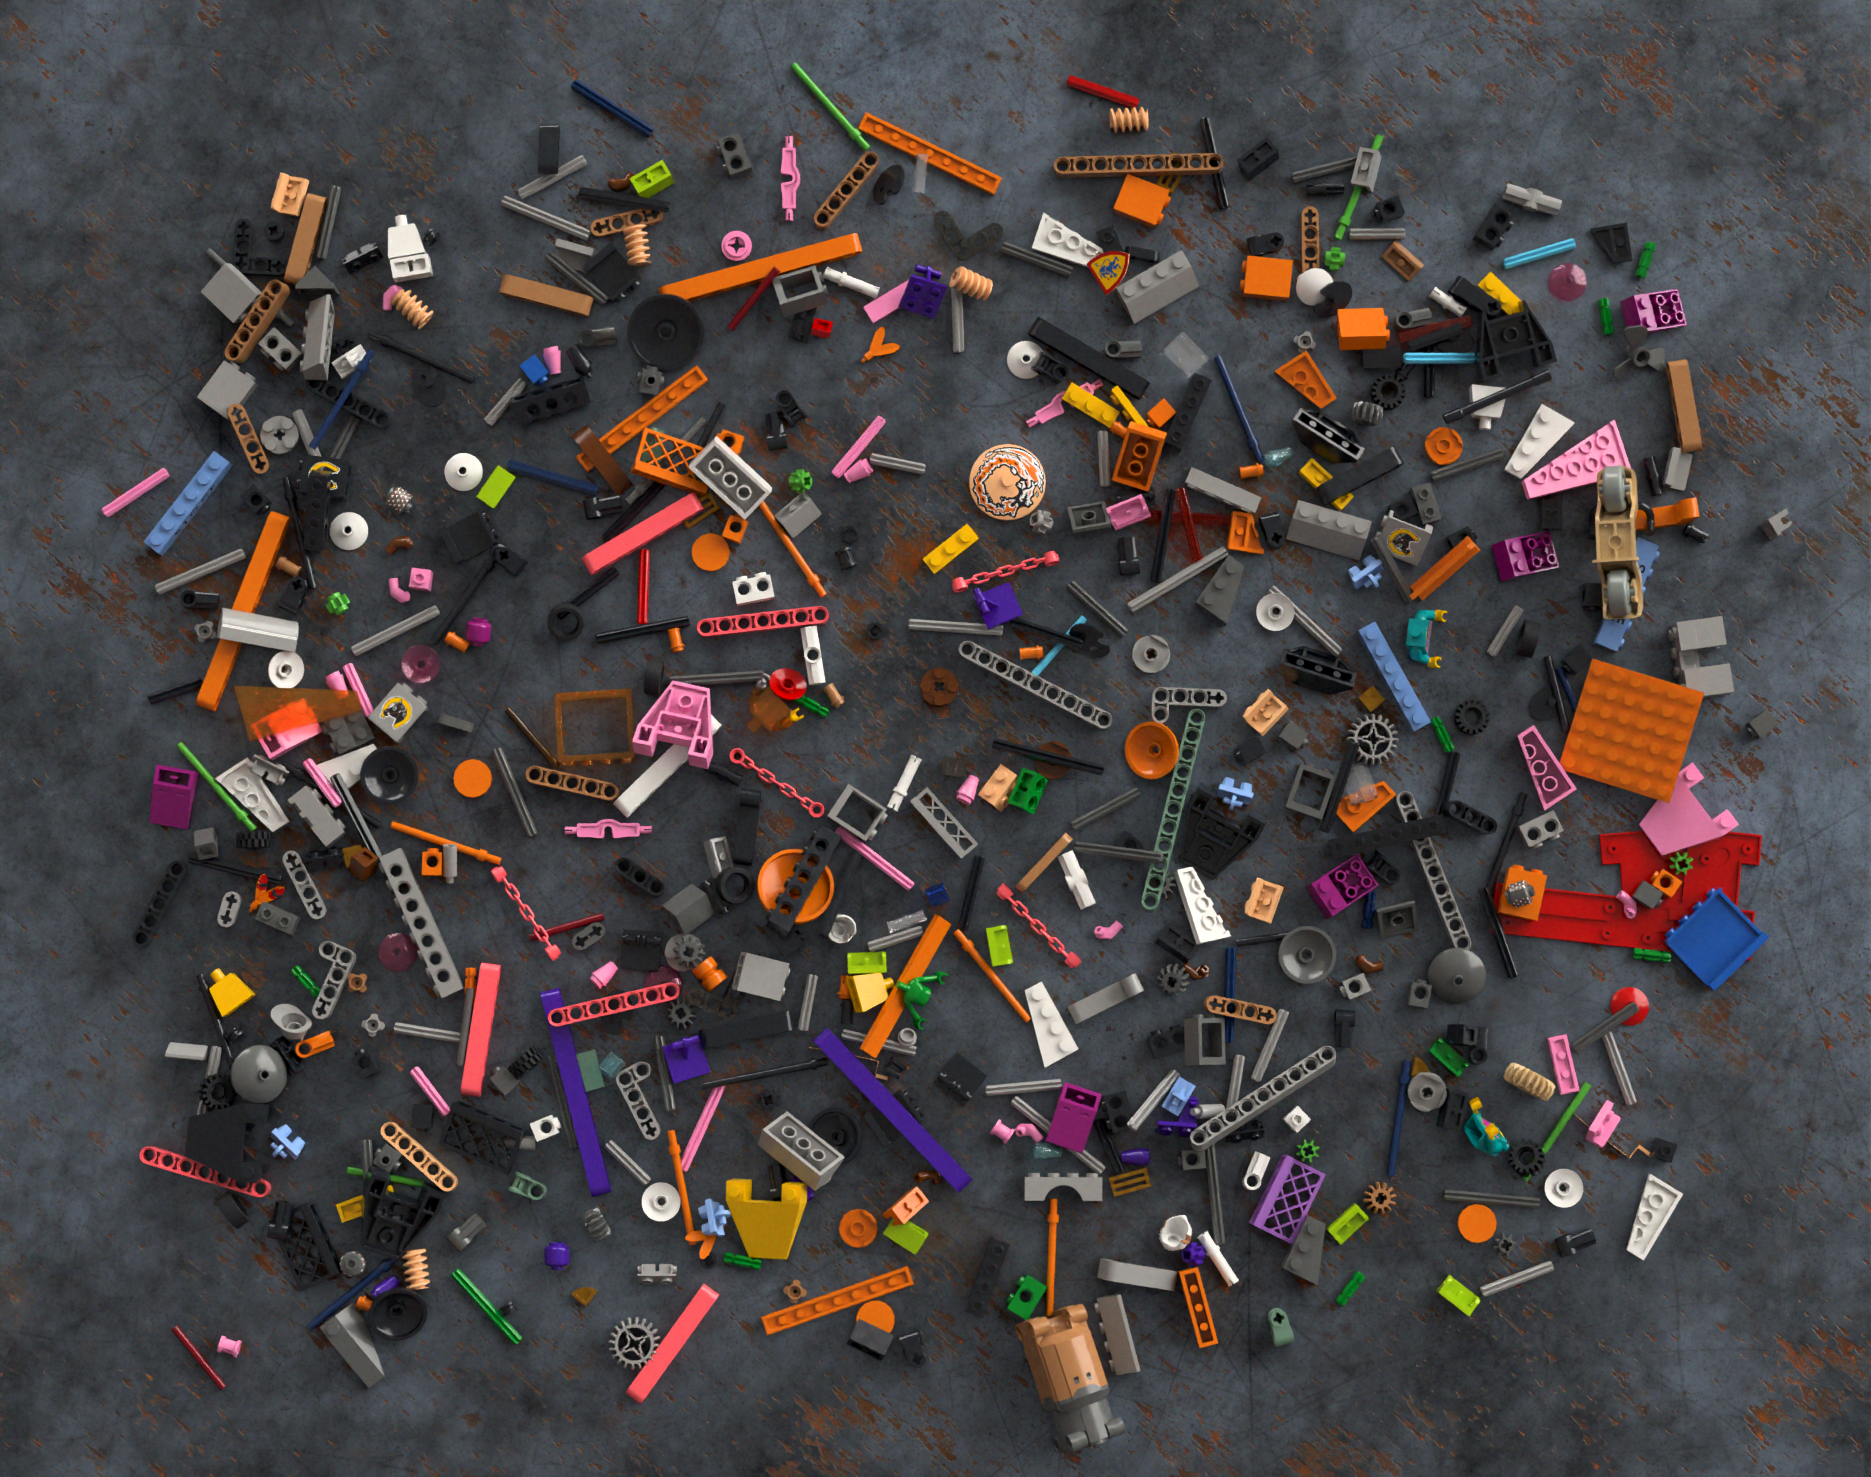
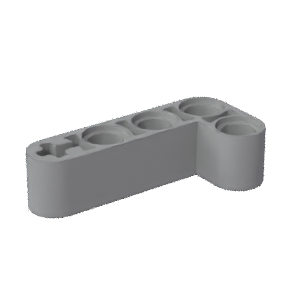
[1150,687,1227,724]
[312,941,356,1020]
[1067,973,1144,1024]
[616,1062,661,1140]
[1097,1258,1178,1291]

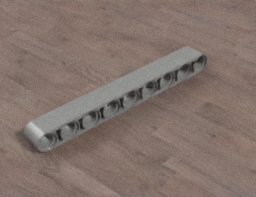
[958,641,1112,730]
[1394,791,1471,950]
[1190,1046,1336,1151]

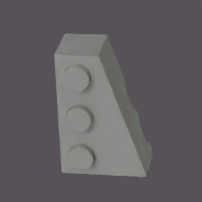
[288,786,346,848]

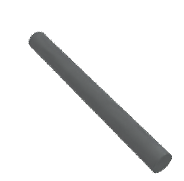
[456,988,474,1066]

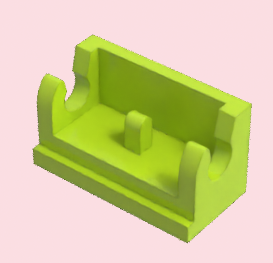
[629,160,675,198]
[476,465,516,509]
[985,925,1013,967]
[847,952,887,974]
[1326,1203,1369,1245]
[883,1218,929,1255]
[1436,1275,1480,1316]

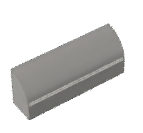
[216,608,299,652]

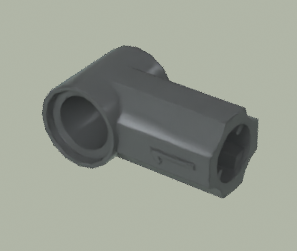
[1393,308,1433,332]
[1103,340,1142,360]
[447,1213,486,1252]

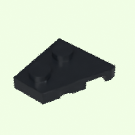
[1590,223,1632,264]

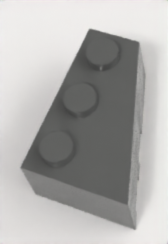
[1195,555,1244,626]
[1281,1215,1326,1285]

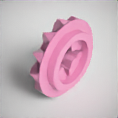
[721,231,752,262]

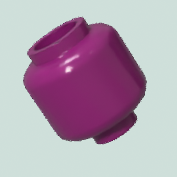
[466,617,492,646]

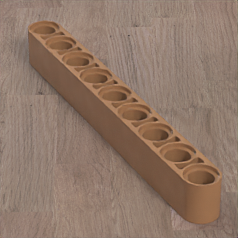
[1054,153,1223,178]

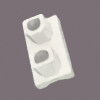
[331,344,371,379]

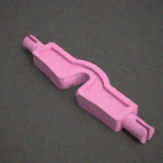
[781,136,800,222]
[1026,378,1103,428]
[565,819,652,839]

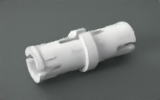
[1429,287,1467,318]

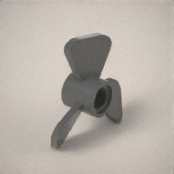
[1613,325,1665,380]

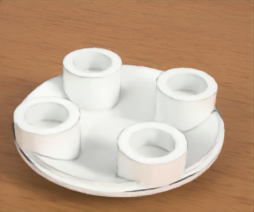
[1296,268,1333,306]

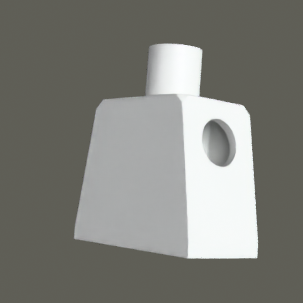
[388,215,426,260]
[1469,384,1505,430]

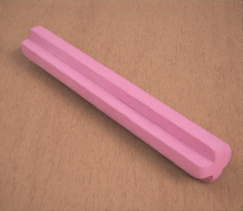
[832,416,886,479]
[102,468,170,517]

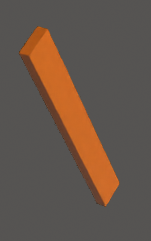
[858,112,1002,196]
[576,365,708,473]
[859,914,951,1058]
[761,1266,914,1336]

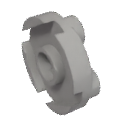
[260,416,300,455]
[1132,635,1170,674]
[665,934,703,972]
[1408,1072,1447,1112]

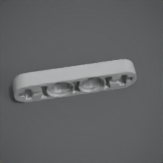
[283,851,327,920]

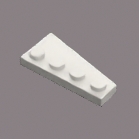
[1504,404,1575,480]
[215,757,290,832]
[1173,867,1231,945]
[1025,981,1078,1068]
[1626,1174,1683,1260]

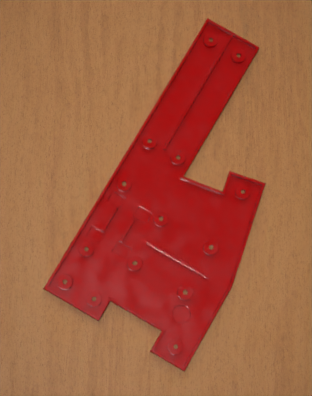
[1490,831,1762,961]

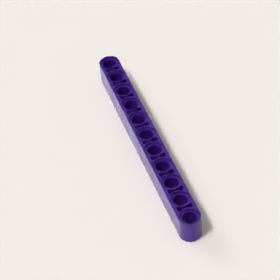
[540,988,611,1197]
[813,1027,973,1193]

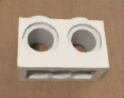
[390,253,433,283]
[732,572,775,606]

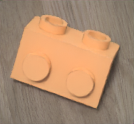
[271,173,309,217]
[1243,689,1289,736]
[978,764,1019,812]
[1244,878,1284,924]

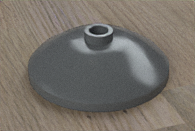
[1278,926,1336,984]
[1428,948,1486,1003]
[230,1045,287,1104]

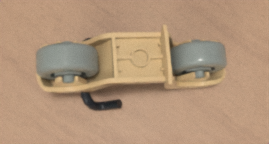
[1588,465,1655,620]

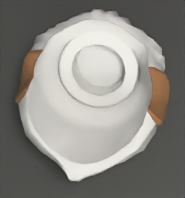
[1159,1215,1192,1251]

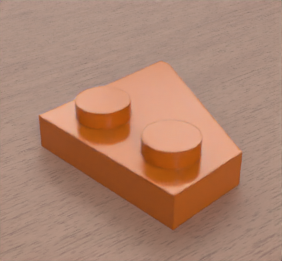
[1227,511,1264,555]

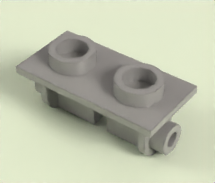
[248,754,289,786]
[637,1264,677,1285]

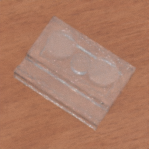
[1163,331,1209,378]
[1345,762,1378,806]

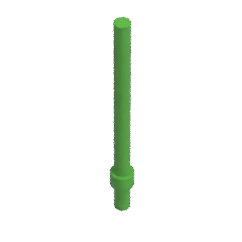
[790,63,870,151]
[1334,134,1384,240]
[176,742,257,831]
[1521,1082,1592,1182]

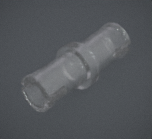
[912,153,929,193]
[886,909,927,934]

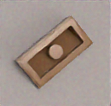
[1381,241,1424,282]

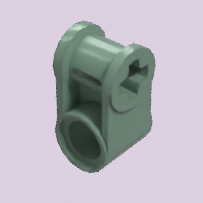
[508,1171,547,1200]
[1268,1308,1295,1347]

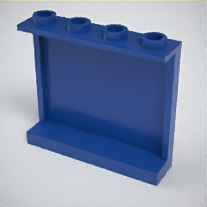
[1663,887,1769,991]

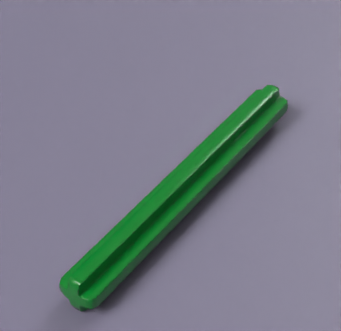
[451,1269,522,1345]

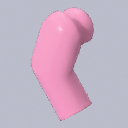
[383,285,402,311]
[1015,1124,1044,1143]

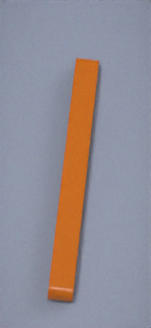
[658,233,863,302]
[196,511,290,712]

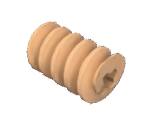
[1109,107,1149,133]
[623,225,651,266]
[949,266,993,301]
[390,289,433,330]
[402,1249,430,1290]

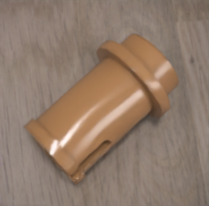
[275,556,301,577]
[823,683,845,709]

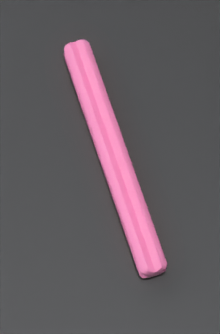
[835,826,914,891]
[681,1086,726,1172]

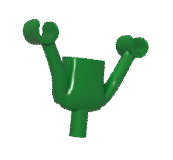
[895,971,948,1030]

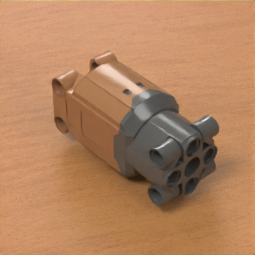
[1015,1304,1125,1454]

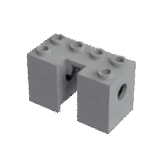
[1667,616,1734,699]

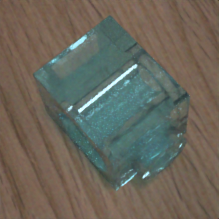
[598,1051,627,1079]

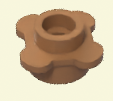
[348,973,367,992]
[784,1280,807,1303]

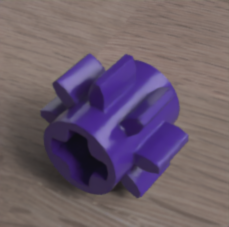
[1181,1242,1205,1267]

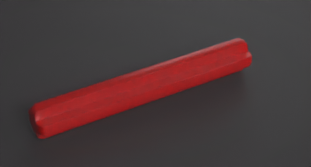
[1066,75,1139,108]
[637,549,650,625]

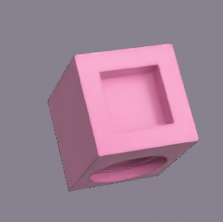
[409,568,433,592]

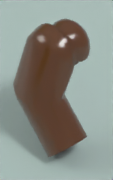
[608,171,635,191]
[385,536,413,555]
[1356,954,1384,973]
[1180,962,1210,980]
[913,1170,942,1185]

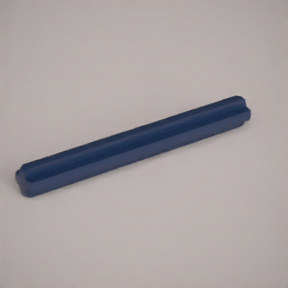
[571,80,654,137]
[507,460,599,496]
[1224,947,1237,1043]

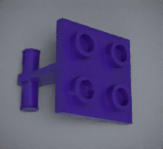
[898,264,947,319]
[973,582,1023,630]
[662,1035,710,1084]
[1155,1096,1199,1137]

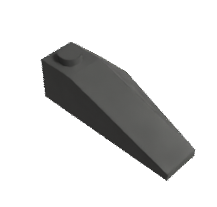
[319,1302,385,1388]

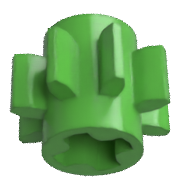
[1324,247,1345,271]
[789,469,812,493]
[325,592,350,616]
[1669,851,1693,875]
[1295,1139,1319,1162]

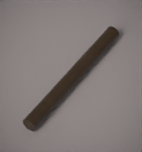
[505,707,560,769]

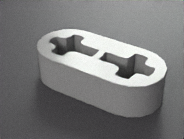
[217,891,242,928]

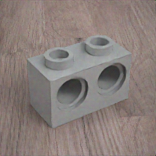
[258,327,304,373]
[1516,810,1564,849]

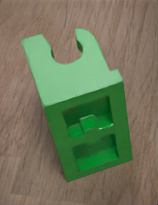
[1427,1037,1469,1077]

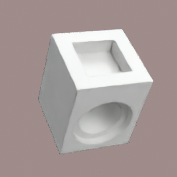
[1282,1105,1311,1133]
[530,1115,561,1142]

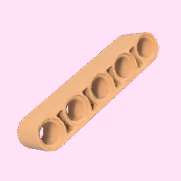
[381,1122,458,1191]

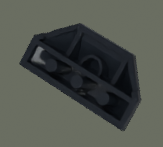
[1292,408,1365,463]
[1279,646,1357,695]

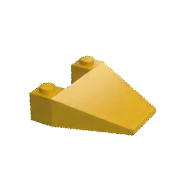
[726,1178,807,1260]

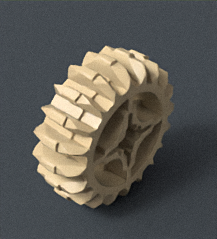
[1503,1063,1555,1101]

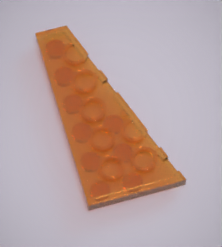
[234,686,363,742]

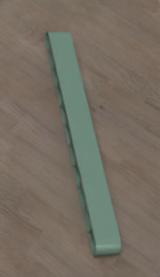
[1141,709,1205,913]

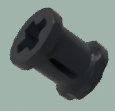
[835,546,857,571]

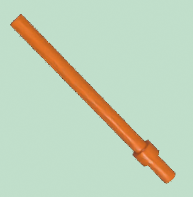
[758,500,827,598]
[390,821,502,865]
[953,929,1031,1023]
[667,1130,697,1245]
[1045,1199,1059,1316]

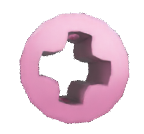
[990,1119,1015,1144]
[217,1335,242,1358]

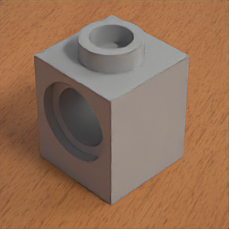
[1339,973,1371,1000]

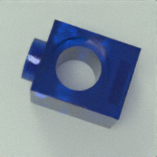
[925,882,950,908]

